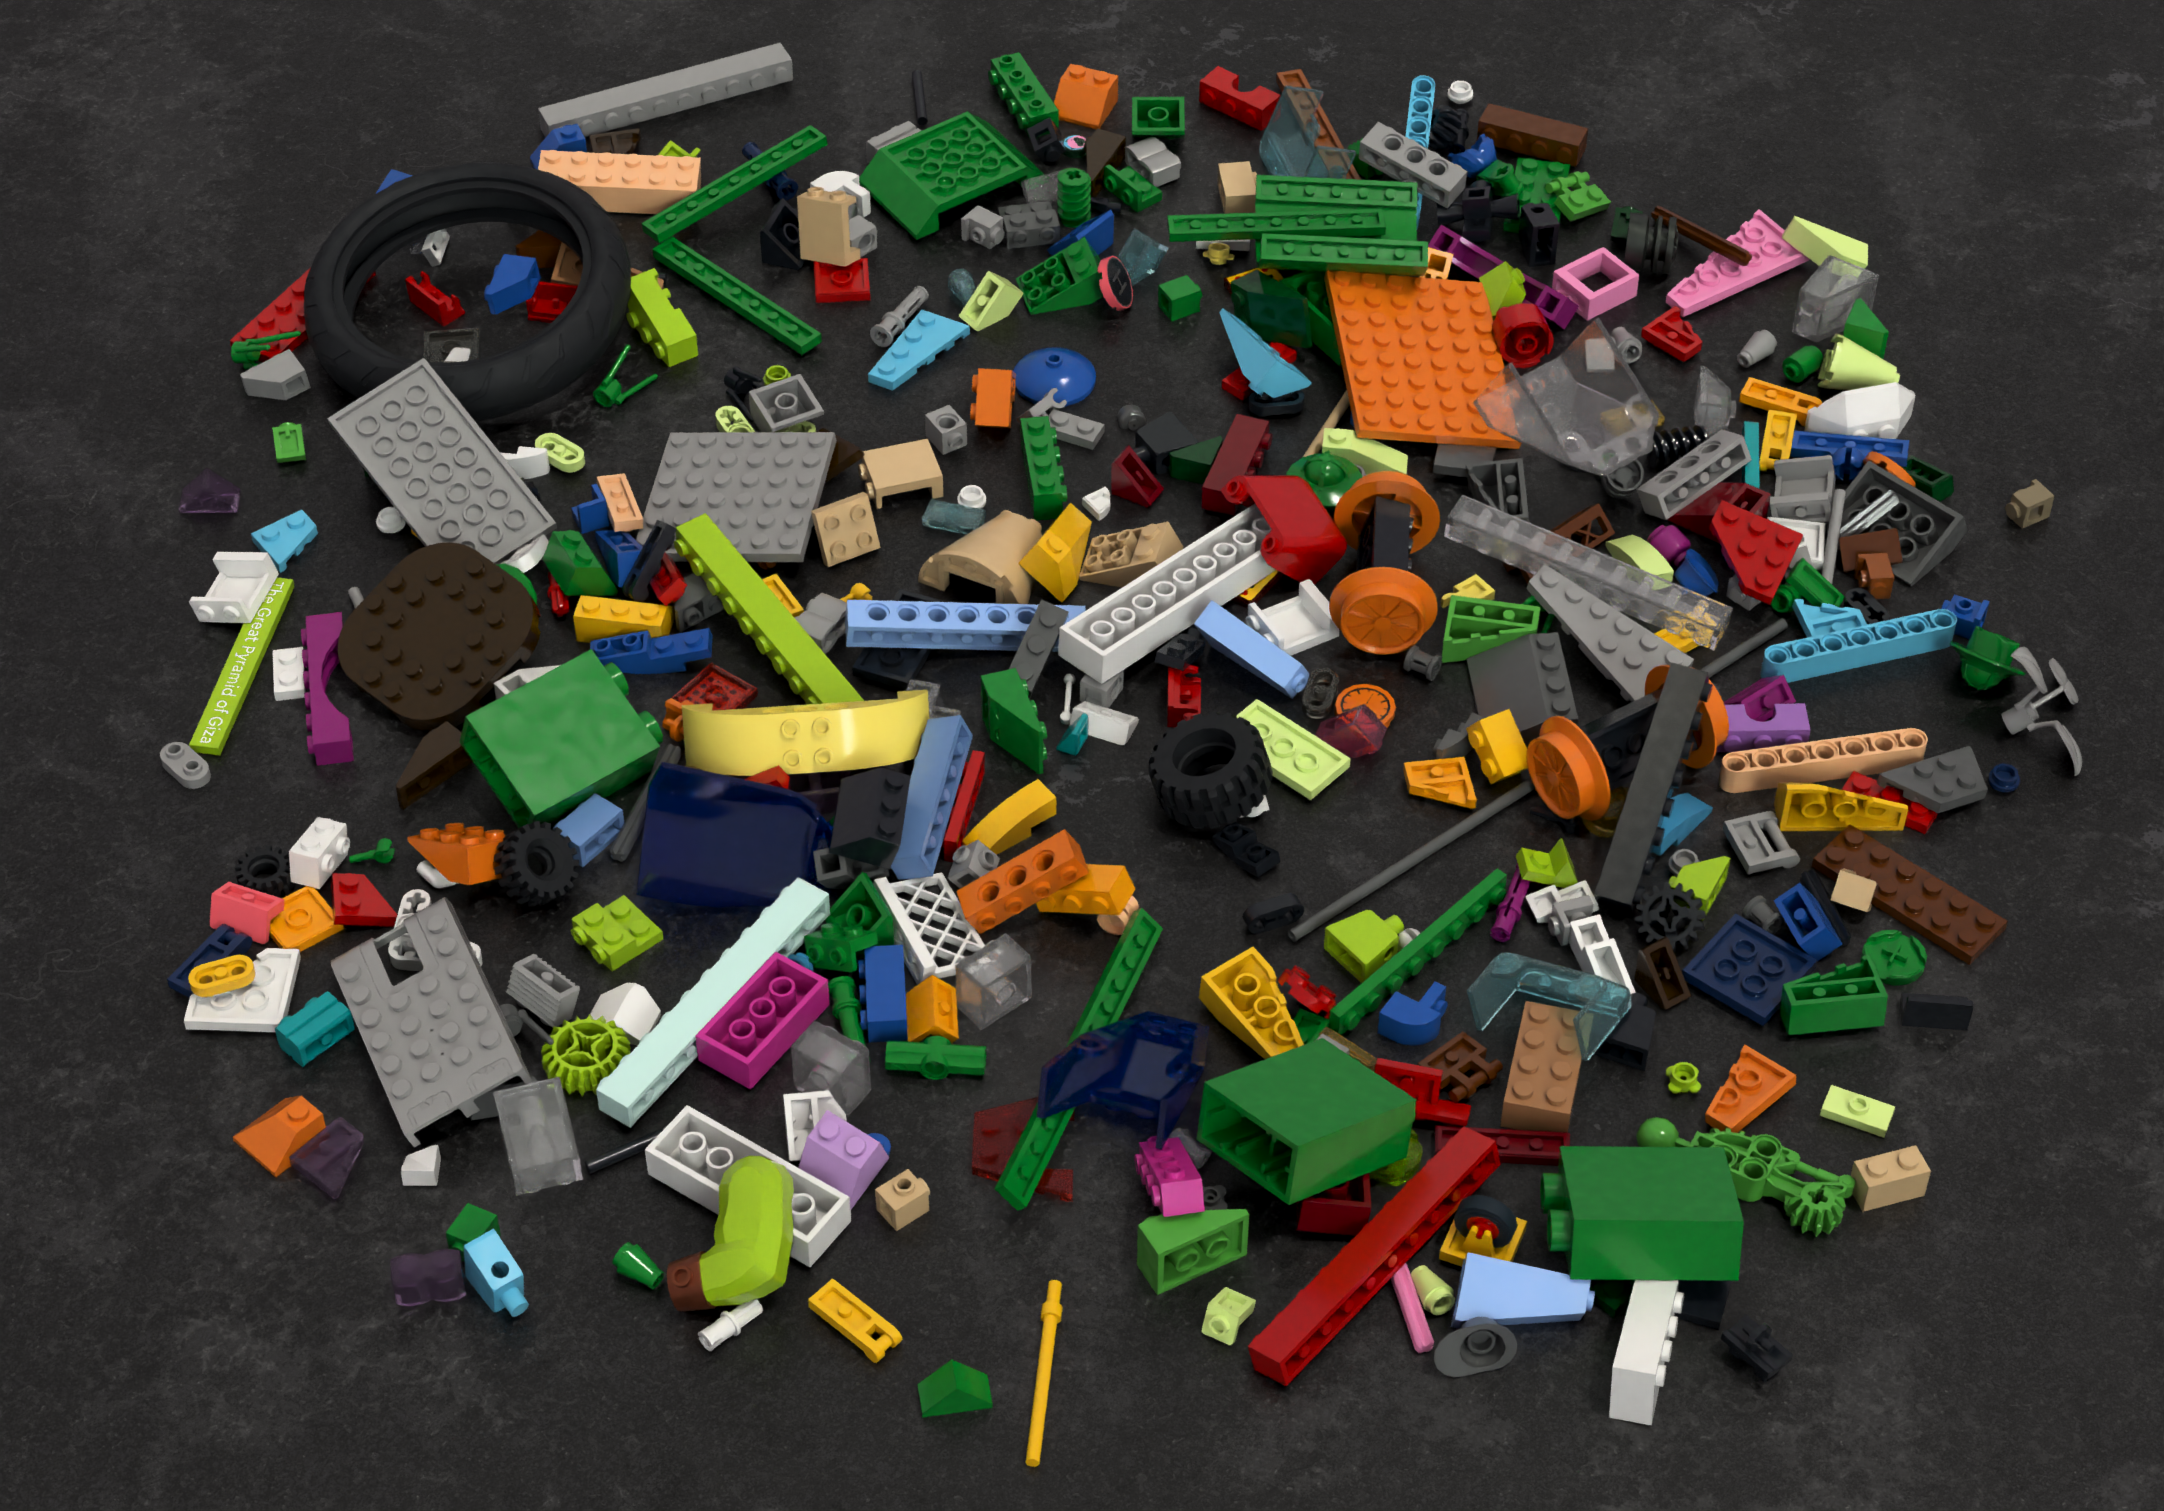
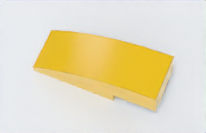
[962,779,1057,855]

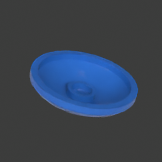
[1013,347,1096,407]

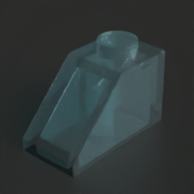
[1117,228,1169,286]

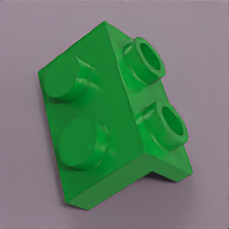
[804,923,878,973]

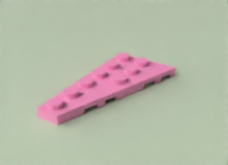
[1666,209,1810,317]

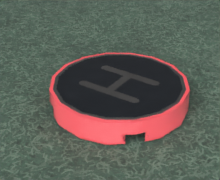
[1098,256,1133,311]

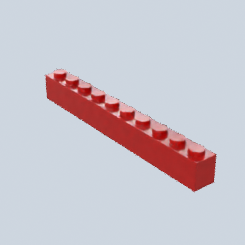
[1248,1126,1501,1386]

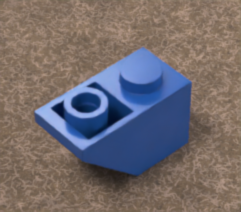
[484,254,541,314]

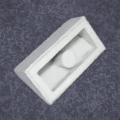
[1069,701,1139,745]

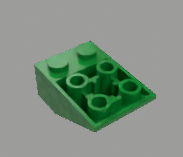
[1015,237,1103,315]
[980,668,1047,774]

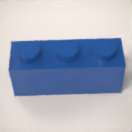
[858,945,908,1043]

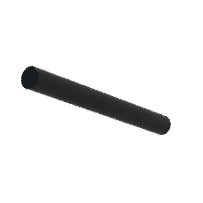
[585,1109,712,1174]

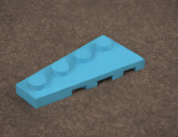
[868,309,970,391]

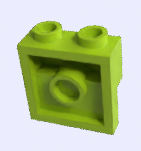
[571,895,663,972]

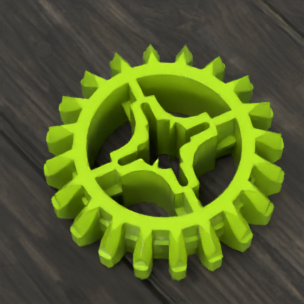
[541,1014,631,1097]

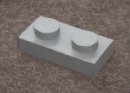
[1049,409,1105,450]

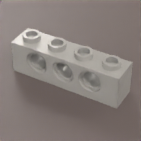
[1359,122,1467,208]
[1636,429,1752,520]

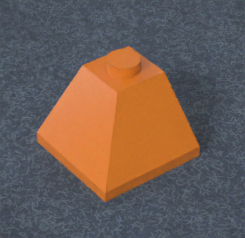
[233,1095,328,1177]

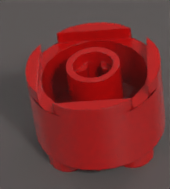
[1491,303,1554,368]

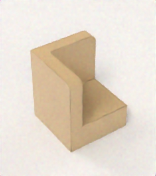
[1830,868,1877,912]

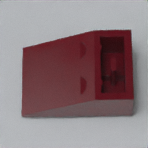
[1667,483,1771,544]

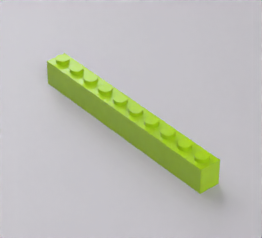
[674,513,864,705]

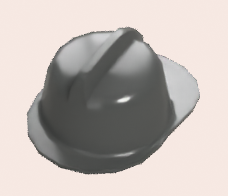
[1433,1317,1517,1377]

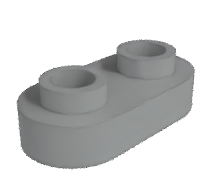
[160,742,211,789]

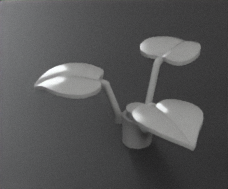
[2001,647,2082,776]

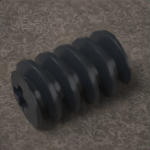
[1646,424,1709,468]

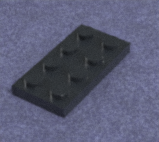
[852,589,946,691]

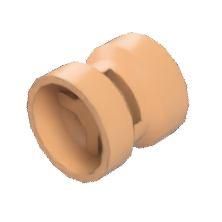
[1097,896,1139,935]

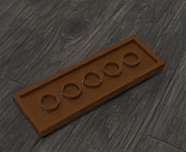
[1811,824,2008,965]

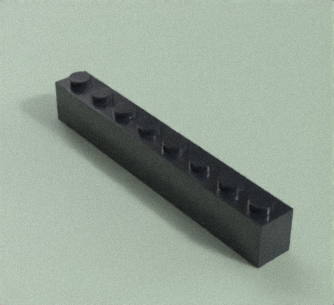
[1594,662,1713,913]

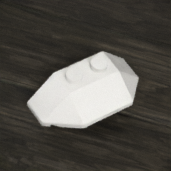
[1804,382,1916,439]

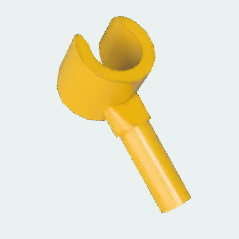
[840,583,872,602]

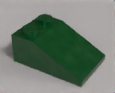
[1231,270,1312,348]

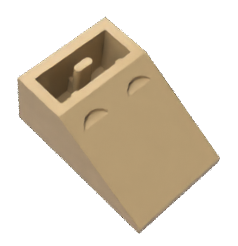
[1079,521,1184,588]

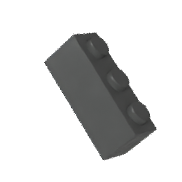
[1009,599,1069,700]

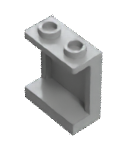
[1770,455,1836,522]

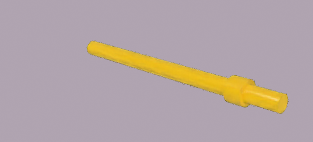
[1025,1280,1063,1467]

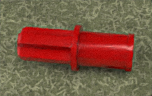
[547,571,570,617]

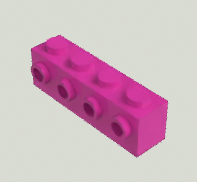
[1135,1135,1205,1217]

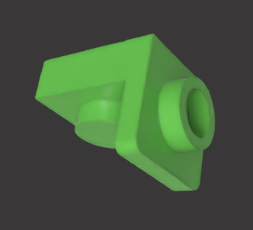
[272,422,306,463]

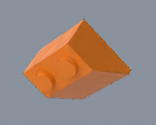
[1054,64,1118,129]

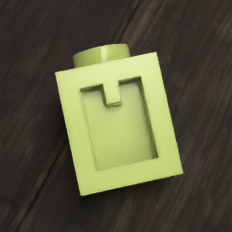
[1202,1287,1256,1345]

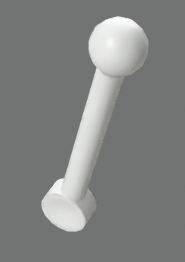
[1060,673,1076,725]

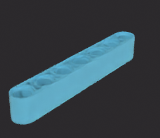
[1405,75,1435,229]
[1760,609,1957,683]

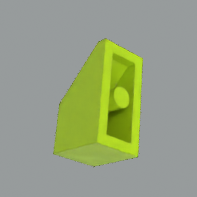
[1479,261,1526,320]
[1669,856,1731,921]

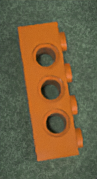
[956,829,1089,934]

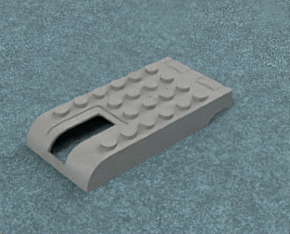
[331,897,532,1147]

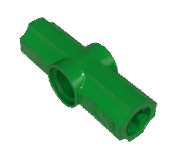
[885,1036,987,1080]

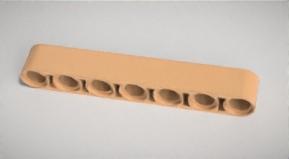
[1718,728,1928,793]

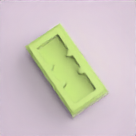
[1820,1085,1895,1138]

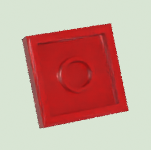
[814,258,870,303]

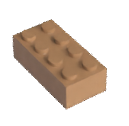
[1500,1001,1591,1133]

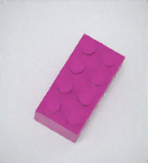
[695,952,830,1090]

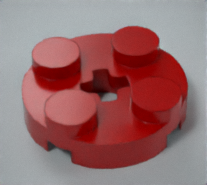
[1277,965,1337,1019]

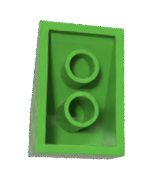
[1137,1209,1249,1295]

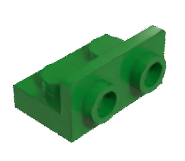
[1104,164,1162,213]

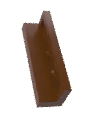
[1502,503,1615,584]

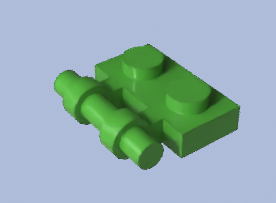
[1545,171,1611,221]

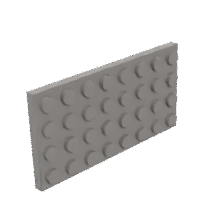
[327,358,557,564]

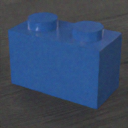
[1773,882,1842,961]

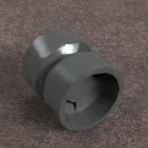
[1601,455,1644,499]

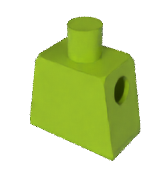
[1324,910,1404,983]

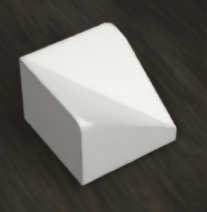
[401,1145,441,1186]

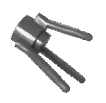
[500,1004,554,1045]

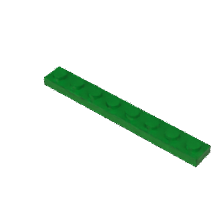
[641,125,828,243]
[1167,209,1386,242]
[652,236,822,355]
[1328,868,1507,1038]

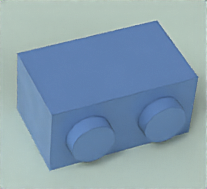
[553,793,624,867]

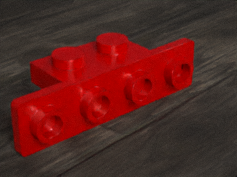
[1374,1058,1471,1126]

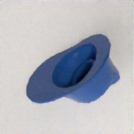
[1674,548,1718,600]

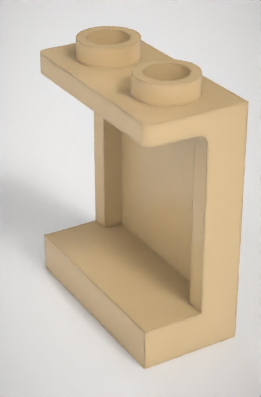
[797,187,861,267]
[858,439,944,509]

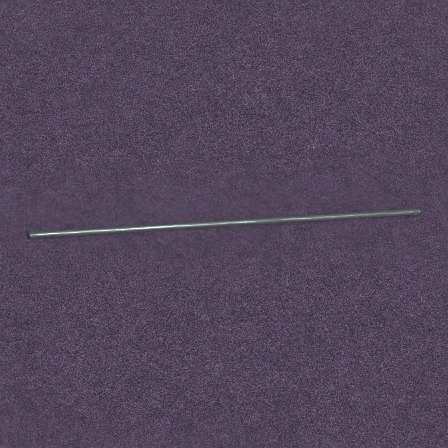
[1288,618,1788,942]

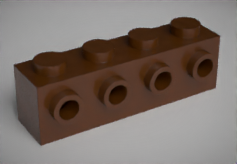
[1477,103,1588,167]

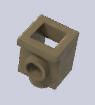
[2005,479,2054,529]

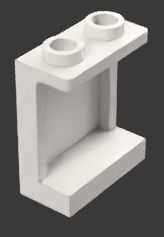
[189,552,279,623]
[1246,579,1339,656]

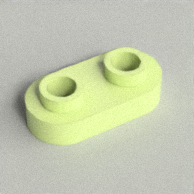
[535,433,585,473]

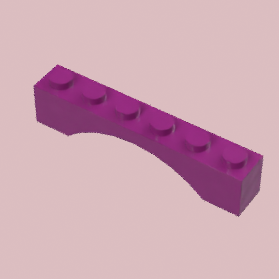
[1428,225,1579,330]
[301,612,354,766]

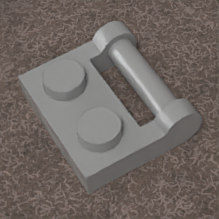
[1722,811,1800,874]

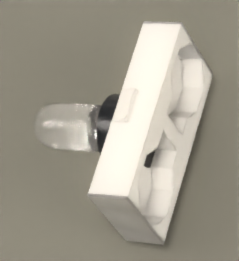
[409,229,450,267]

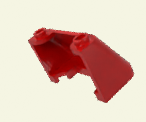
[1221,475,1347,585]

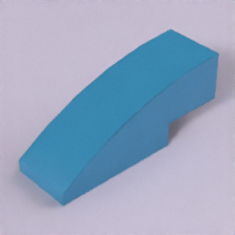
[1653,793,1713,856]

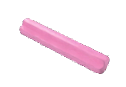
[1391,1263,1434,1353]

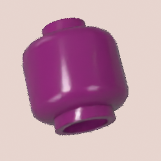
[1647,525,1691,568]

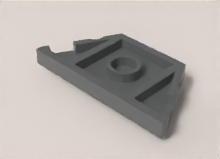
[1877,746,1988,813]

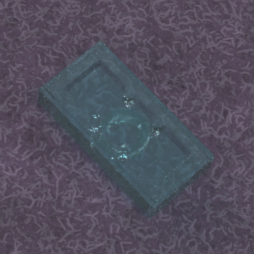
[922,499,986,534]

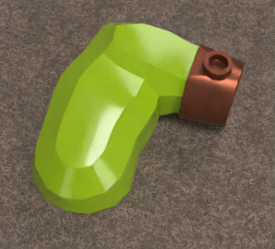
[667,1156,794,1312]

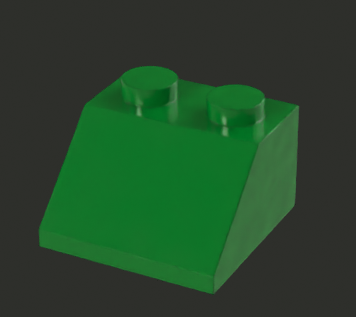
[1132,97,1185,139]
[542,530,619,596]

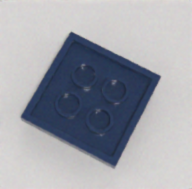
[1682,913,1817,1026]

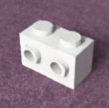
[289,817,350,889]

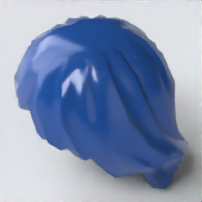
[1448,134,1497,179]

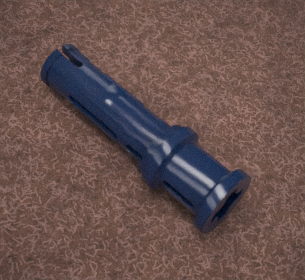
[742,142,798,201]

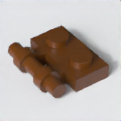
[1417,1031,1503,1103]

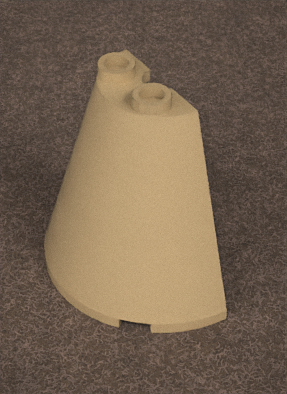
[918,510,1042,604]

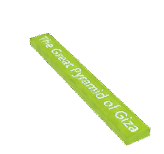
[189,577,295,756]

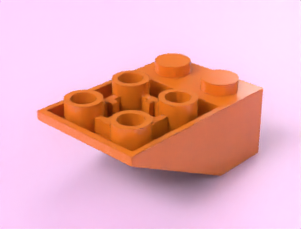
[408,823,506,885]

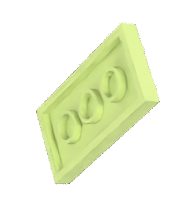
[1237,699,1351,800]

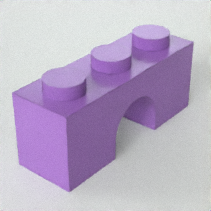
[1716,703,1810,752]

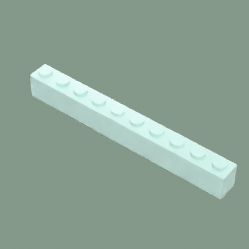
[596,877,830,1128]

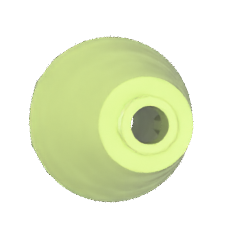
[1818,334,1900,390]

